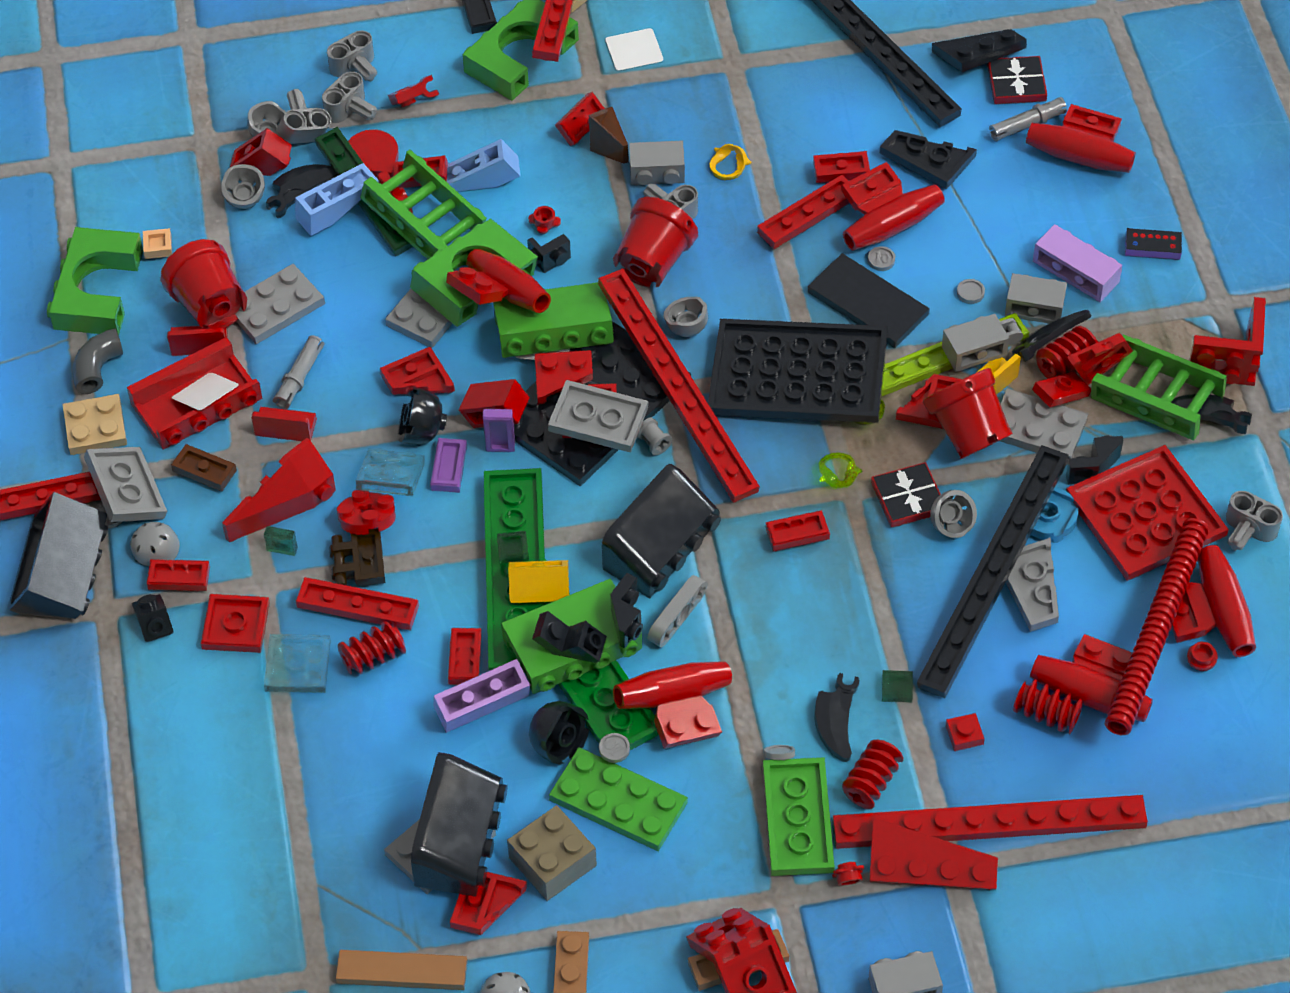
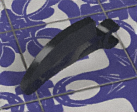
[266,164,338,218]
[1012,310,1092,362]
[1171,394,1252,434]
[814,673,859,762]

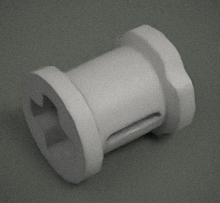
[637,417,672,455]

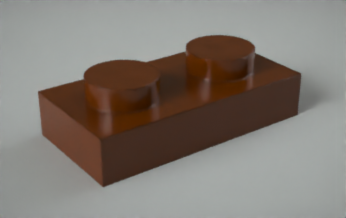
[171,444,237,492]

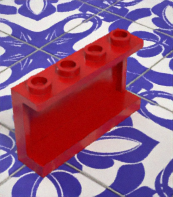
[127,337,263,449]

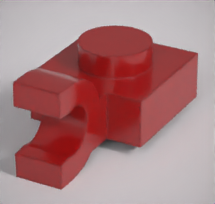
[388,75,439,107]

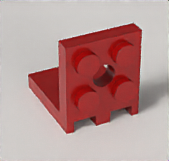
[1189,297,1266,386]
[686,908,797,993]

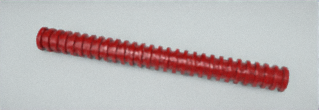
[1104,518,1209,735]

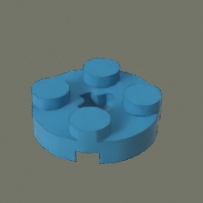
[1030,487,1078,543]

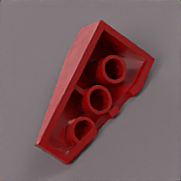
[222,438,336,542]

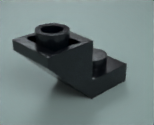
[1066,435,1123,485]
[610,573,643,648]
[532,611,607,663]

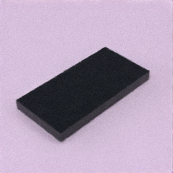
[808,253,930,348]

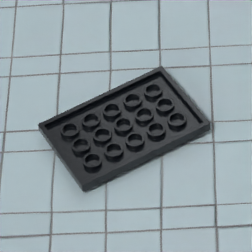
[708,319,888,423]
[514,321,691,486]

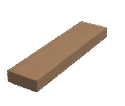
[336,950,468,990]

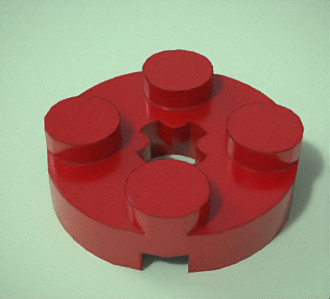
[337,488,396,535]

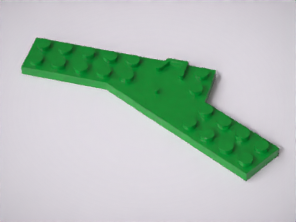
[484,468,659,750]

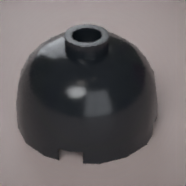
[398,387,447,445]
[529,701,589,765]

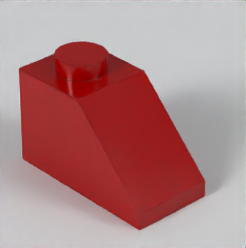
[230,128,292,176]

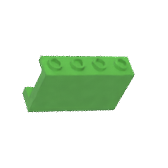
[493,282,614,358]
[501,578,642,694]

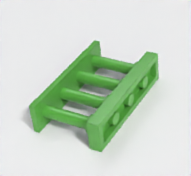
[360,149,487,259]
[1091,334,1227,441]

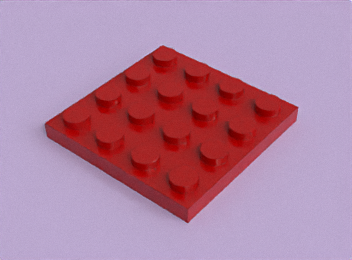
[1066,445,1229,581]

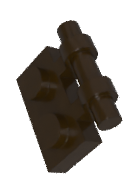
[329,528,386,586]

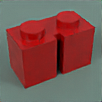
[459,379,530,428]

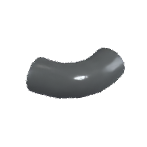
[72,328,123,394]

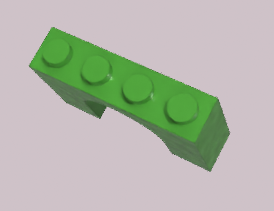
[462,0,579,101]
[410,218,538,327]
[47,227,143,336]

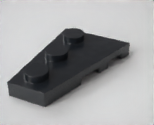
[932,29,1027,72]
[879,130,977,189]

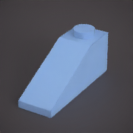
[447,139,520,192]
[295,163,379,236]

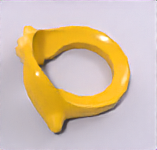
[709,144,752,180]

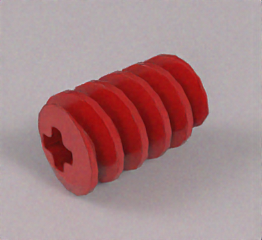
[1036,326,1098,379]
[338,621,406,675]
[1013,679,1083,735]
[842,739,904,810]

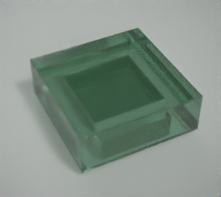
[264,526,298,556]
[496,531,529,564]
[882,670,913,703]

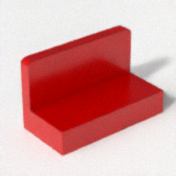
[167,325,228,356]
[251,407,317,441]

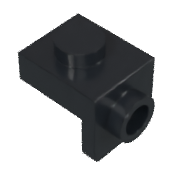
[527,234,571,273]
[132,594,174,642]

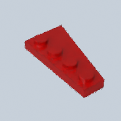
[869,818,998,890]

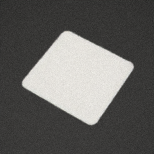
[606,28,663,70]
[172,373,239,410]

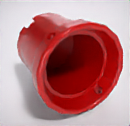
[613,196,699,287]
[160,239,248,329]
[923,368,1013,459]

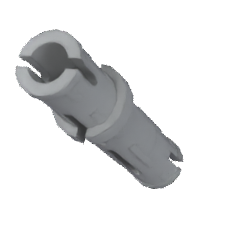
[989,97,1067,141]
[273,335,325,409]

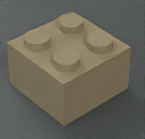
[507,805,597,901]

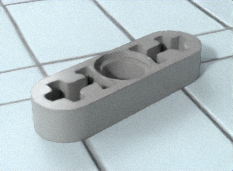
[647,575,708,648]

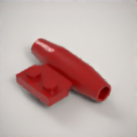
[1026,104,1136,173]
[841,162,945,251]
[446,249,551,313]
[1171,545,1256,657]
[1030,634,1153,722]
[613,661,732,749]

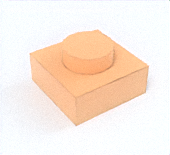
[143,228,172,259]

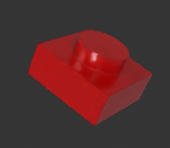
[946,713,985,751]

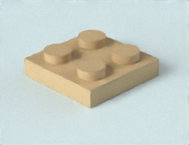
[63,394,127,455]

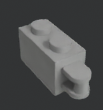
[942,314,1023,372]

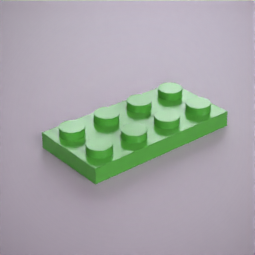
[549,747,688,852]
[763,757,835,876]

